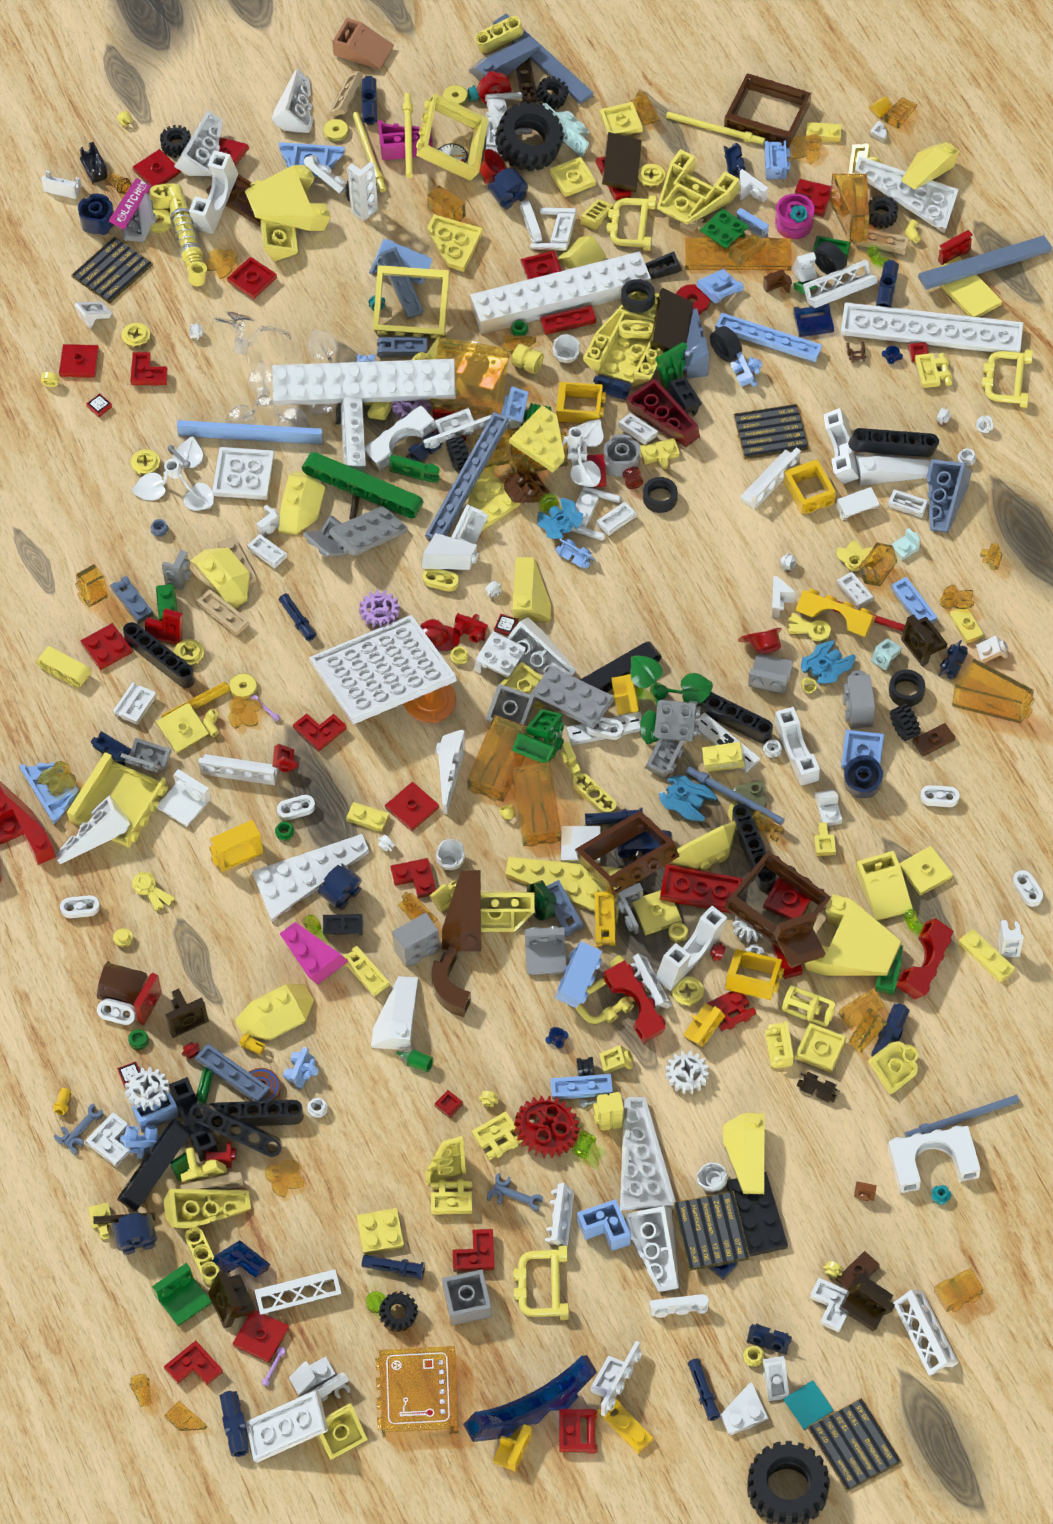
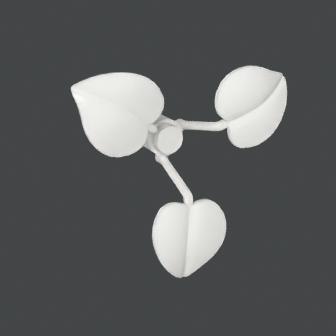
[562,419,603,487]
[131,436,214,511]

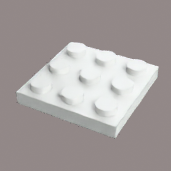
[212,447,274,500]

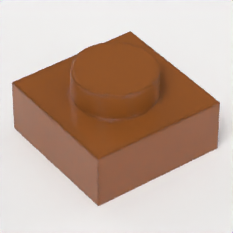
[854,1181,877,1201]

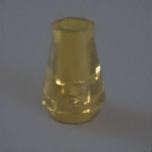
[107,172,132,194]
[129,1374,152,1407]

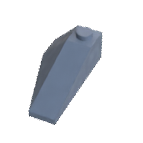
[683,308,709,379]

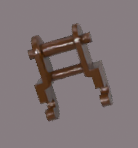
[846,341,866,363]

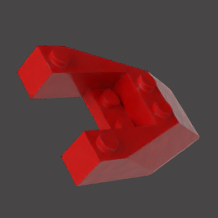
[0,781,56,881]

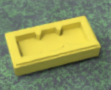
[949,606,984,644]

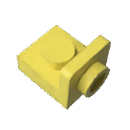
[599,1045,633,1074]

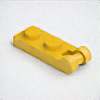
[594,891,617,947]
[597,1398,653,1454]

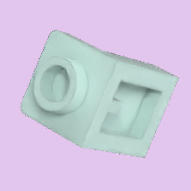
[890,528,920,561]
[871,639,903,670]

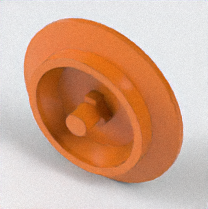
[403,684,456,723]

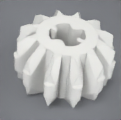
[733,911,763,943]

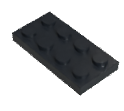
[727,1172,788,1257]

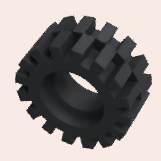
[536,76,569,109]
[160,125,191,158]
[866,195,898,229]
[446,436,470,472]
[890,704,921,741]
[379,1291,418,1332]

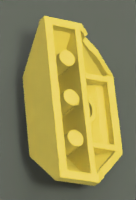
[278,471,326,535]
[190,547,250,609]
[668,821,736,871]
[481,891,535,932]
[235,984,314,1040]

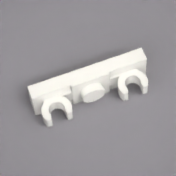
[630,953,672,1011]
[545,1183,575,1248]
[300,1372,350,1402]

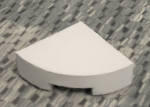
[869,121,887,143]

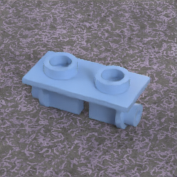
[556,538,595,569]

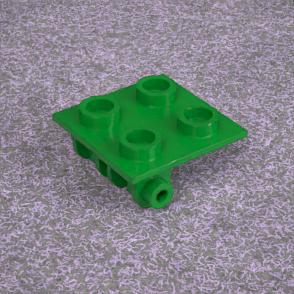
[699,208,749,249]

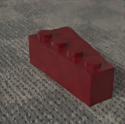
[626,379,700,447]

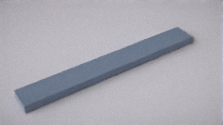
[493,14,593,105]
[918,235,1052,290]
[425,412,511,540]

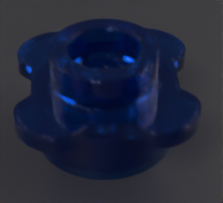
[882,346,903,364]
[545,1027,569,1049]

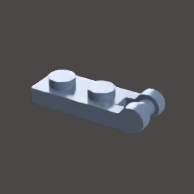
[377,337,427,358]
[110,576,153,624]
[547,880,585,937]

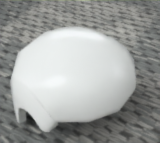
[553,334,580,363]
[436,839,465,871]
[697,1162,728,1193]

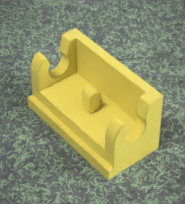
[765,1021,794,1069]

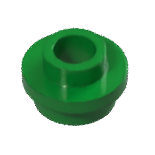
[510,320,528,337]
[275,822,294,841]

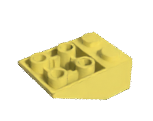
[855,851,913,921]

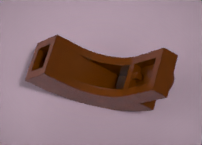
[431,946,471,1018]

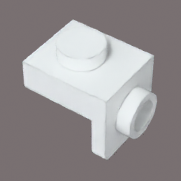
[256,505,279,537]
[976,635,1008,663]

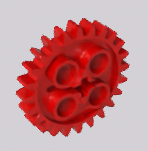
[514,1095,580,1159]

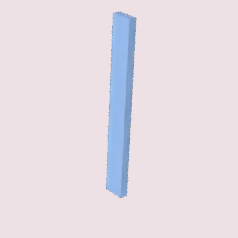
[177,420,323,445]

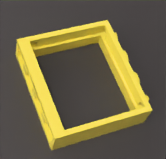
[416,93,489,181]
[373,265,450,339]

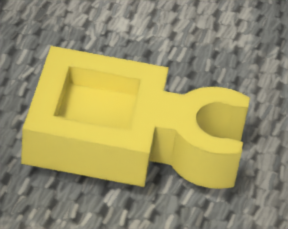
[560,742,580,777]

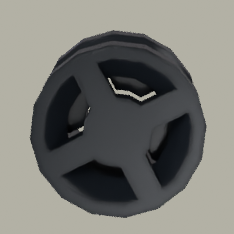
[576,1057,595,1076]

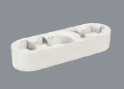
[520,200,542,243]

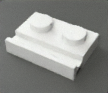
[113,682,157,725]

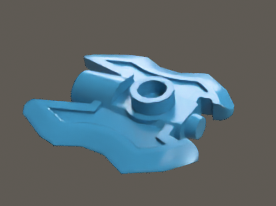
[538,498,583,539]
[801,640,856,684]
[659,776,717,821]

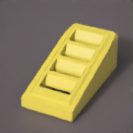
[581,198,613,231]

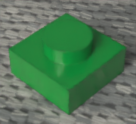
[793,280,818,294]
[169,1152,189,1181]

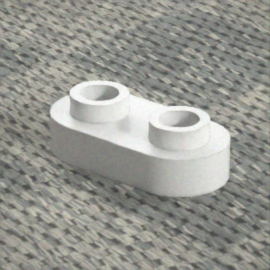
[586,717,623,740]
[920,785,960,807]
[277,795,315,821]
[1013,870,1043,907]
[60,895,100,918]
[97,999,136,1025]

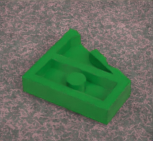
[656,342,687,390]

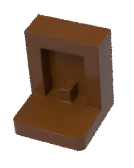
[763,269,792,293]

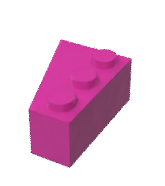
[378,120,433,160]
[280,922,348,985]

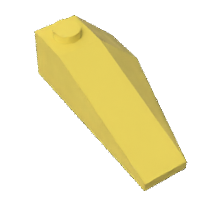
[164,1189,251,1228]

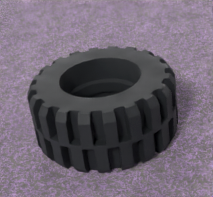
[495,102,564,171]
[747,1441,830,1524]

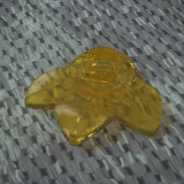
[792,134,822,165]
[205,248,238,279]
[939,584,974,609]
[228,696,263,729]
[38,761,76,796]
[265,1159,304,1198]

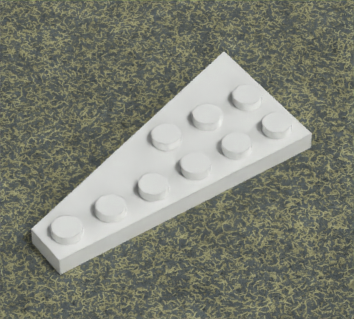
[853,156,959,233]
[252,834,369,922]
[620,1097,676,1211]

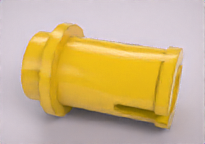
[239,1034,266,1056]
[53,1088,72,1115]

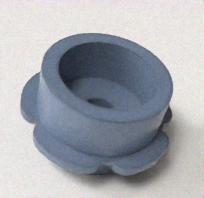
[150,519,169,537]

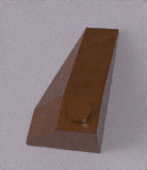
[442,870,482,952]

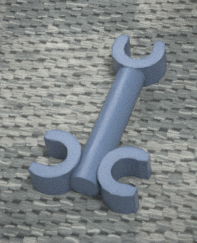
[54,1104,104,1155]
[487,1173,543,1212]

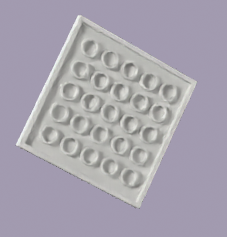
[309,615,457,724]

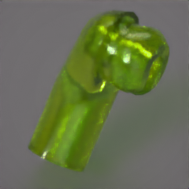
[868,246,890,266]
[904,909,924,933]

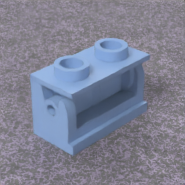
[764,141,790,179]
[501,387,529,432]

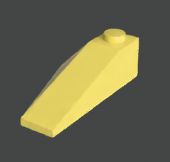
[901,142,960,190]
[513,557,551,622]
[723,1113,765,1194]
[425,1136,466,1185]

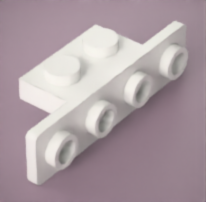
[423,408,492,449]
[591,1341,642,1416]

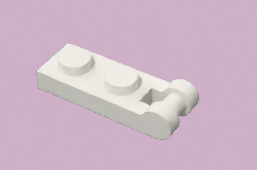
[304,155,346,194]
[649,1294,709,1318]

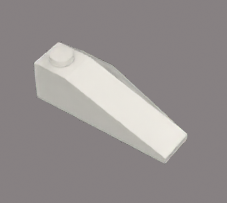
[272,69,313,133]
[174,111,222,176]
[855,453,930,486]
[507,618,577,676]
[436,730,466,815]
[55,795,130,864]
[371,976,418,1050]
[625,1206,679,1292]

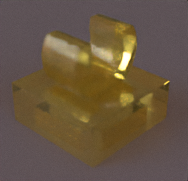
[980,543,1003,570]

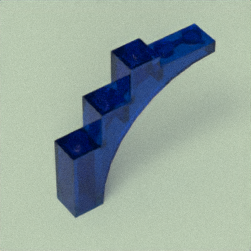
[463,1355,597,1442]

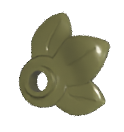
[733,780,767,815]

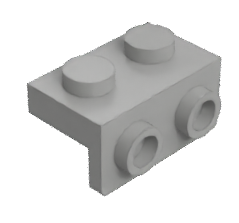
[162,550,192,590]
[645,738,684,778]

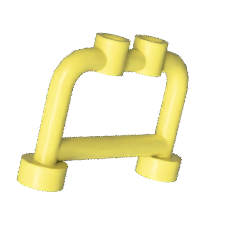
[607,195,657,251]
[982,349,1033,408]
[576,955,635,1024]
[514,1245,569,1320]

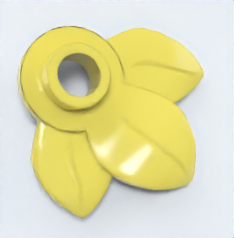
[837,540,874,571]

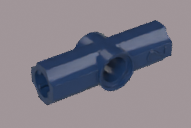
[361,76,378,125]
[876,260,899,308]
[871,1003,910,1057]
[219,1391,249,1457]

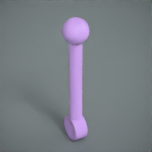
[251,695,280,721]
[262,1347,285,1386]

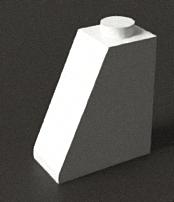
[422,533,479,570]

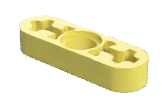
[573,773,616,813]

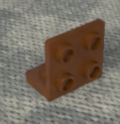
[773,912,826,968]

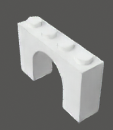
[189,150,238,235]
[655,906,727,991]
[887,1126,981,1194]

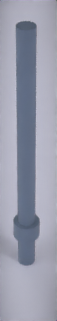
[686,766,785,825]
[904,1095,1020,1138]

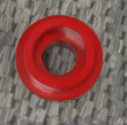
[710,942,726,961]
[182,1042,201,1060]

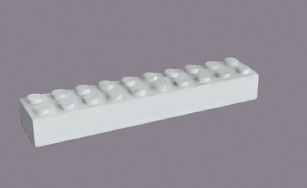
[470,251,651,335]
[272,359,456,405]

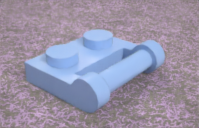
[696,269,744,303]

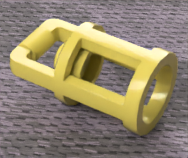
[782,985,836,1027]

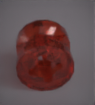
[622,467,644,489]

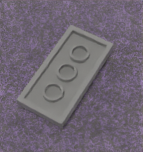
[329,506,408,556]
[530,666,614,728]

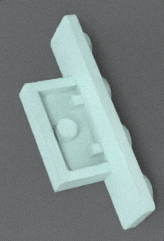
[542,103,590,157]

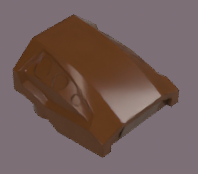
[504,470,555,503]
[97,961,147,1006]

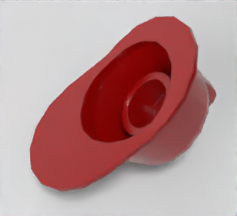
[479,149,505,184]
[420,619,460,651]
[738,628,782,654]

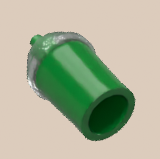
[396,1047,434,1072]

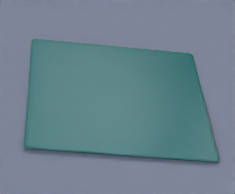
[783,1380,834,1430]

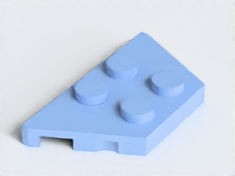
[279,142,345,177]
[19,762,79,824]

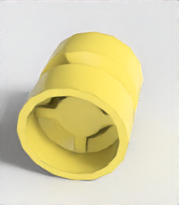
[511,344,544,374]

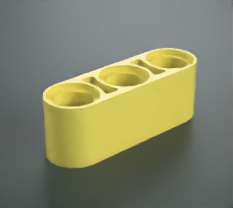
[475,16,524,53]
[36,646,91,688]
[185,1227,220,1287]

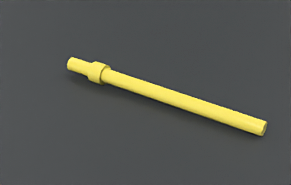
[403,93,413,178]
[353,112,386,192]
[666,112,766,145]

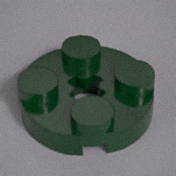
[527,880,557,921]

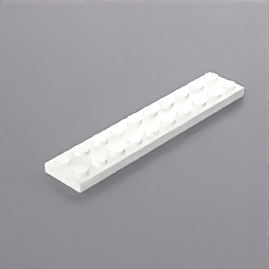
[841,303,1023,353]

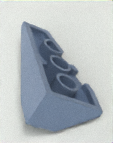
[469,37,541,80]
[927,459,972,533]

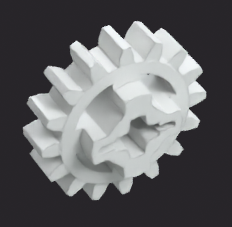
[665,1051,709,1094]
[125,1067,169,1111]

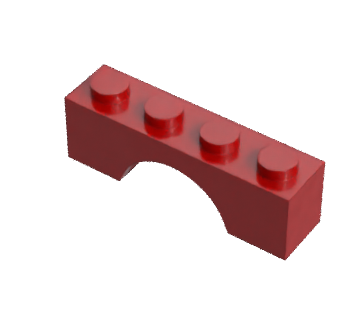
[896,918,954,999]
[602,960,666,1044]

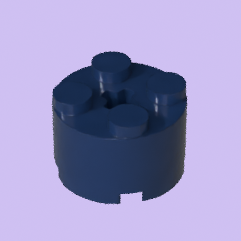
[488,168,528,210]
[78,193,114,235]
[844,755,883,798]
[318,863,362,910]
[111,1213,157,1255]

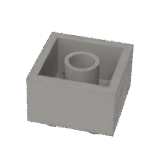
[842,674,875,729]
[486,684,536,734]
[392,913,440,967]
[442,1270,492,1326]

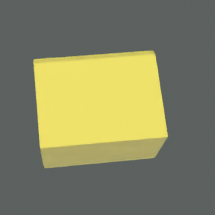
[261,219,298,262]
[557,235,606,269]
[317,1403,368,1460]

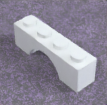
[365,405,437,471]
[824,408,859,484]
[774,707,820,786]

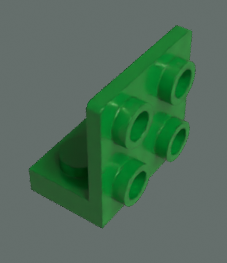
[526,709,564,763]
[152,1263,211,1326]

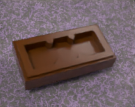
[912,723,955,757]
[836,1251,880,1290]

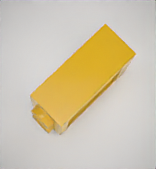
[556,382,606,423]
[783,459,836,515]
[209,819,264,872]
[725,949,784,1000]

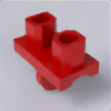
[453,613,488,644]

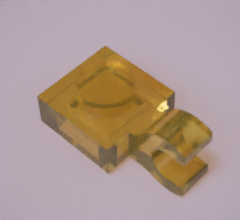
[753,810,785,842]

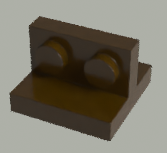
[901,614,948,666]
[165,988,209,1038]
[208,1271,256,1328]
[839,1272,895,1331]

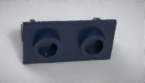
[723,143,745,178]
[593,374,632,400]
[406,432,443,462]
[938,640,968,680]
[91,731,131,766]
[747,1323,792,1355]

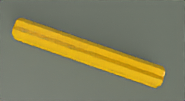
[161,682,230,718]

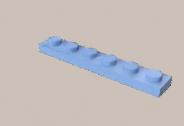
[715,313,822,363]

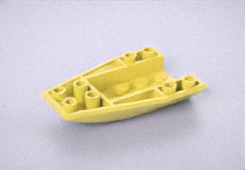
[583,292,664,387]

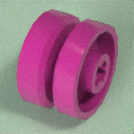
[775,194,814,239]

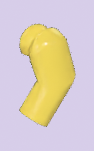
[905,220,921,243]
[203,709,220,737]

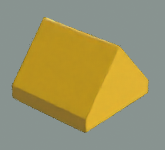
[868,96,893,118]

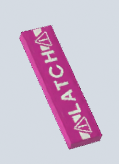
[109,178,151,230]

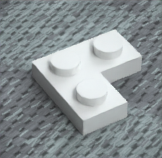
[86,1112,130,1167]
[810,1278,848,1333]

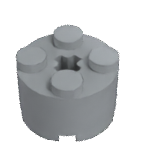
[604,434,640,477]

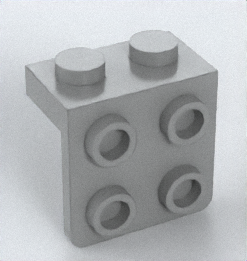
[122,194,156,242]
[303,516,349,557]
[748,654,793,694]
[655,700,701,742]
[121,738,172,773]
[616,883,643,935]
[525,926,566,975]

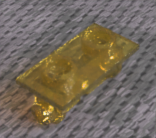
[631,91,660,126]
[397,892,438,923]

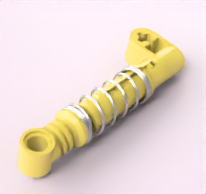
[150,184,207,286]

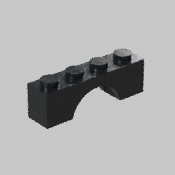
[169,1077,218,1162]

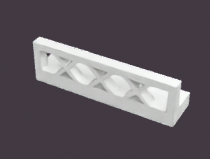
[347,162,378,222]
[803,260,878,308]
[740,448,801,510]
[198,754,279,785]
[254,1269,341,1315]
[893,1290,958,1376]

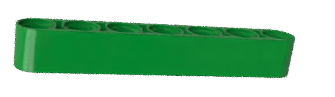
[301,452,424,519]

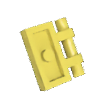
[915,353,953,388]
[471,1112,523,1161]
[431,1179,472,1215]

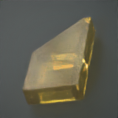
[503,335,536,354]
[164,1401,207,1431]

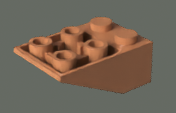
[332,18,394,70]

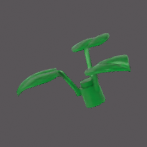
[630,656,713,744]

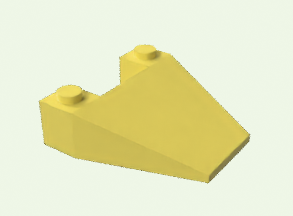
[657,149,740,225]
[245,165,331,231]
[805,894,901,976]

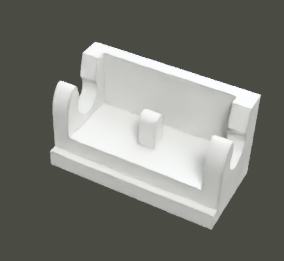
[41,171,82,199]
[835,487,880,520]
[451,504,489,544]
[997,920,1024,958]

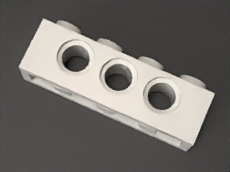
[341,398,366,472]

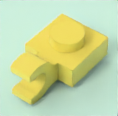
[814,822,836,856]
[430,880,457,912]
[88,1203,112,1240]

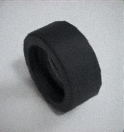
[814,241,847,275]
[621,279,655,313]
[710,326,742,362]
[643,477,678,513]
[889,670,925,707]

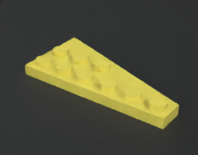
[506,857,623,923]

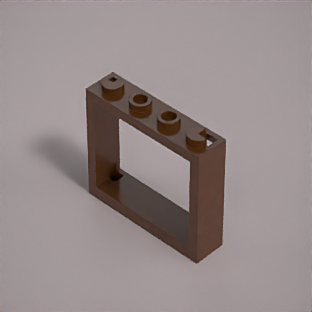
[724,73,811,148]
[575,811,680,896]
[724,851,831,948]

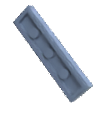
[379,247,424,320]
[195,1044,271,1101]

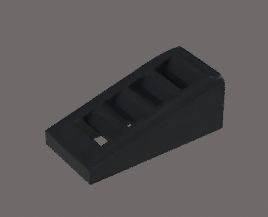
[645,251,682,280]

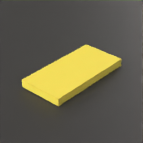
[940,256,1002,318]

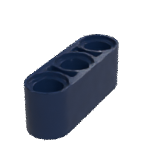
[617,830,673,858]

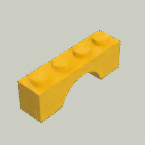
[795,588,876,637]

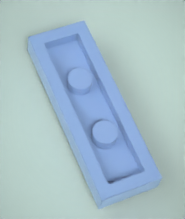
[890,577,937,623]
[551,1074,613,1100]

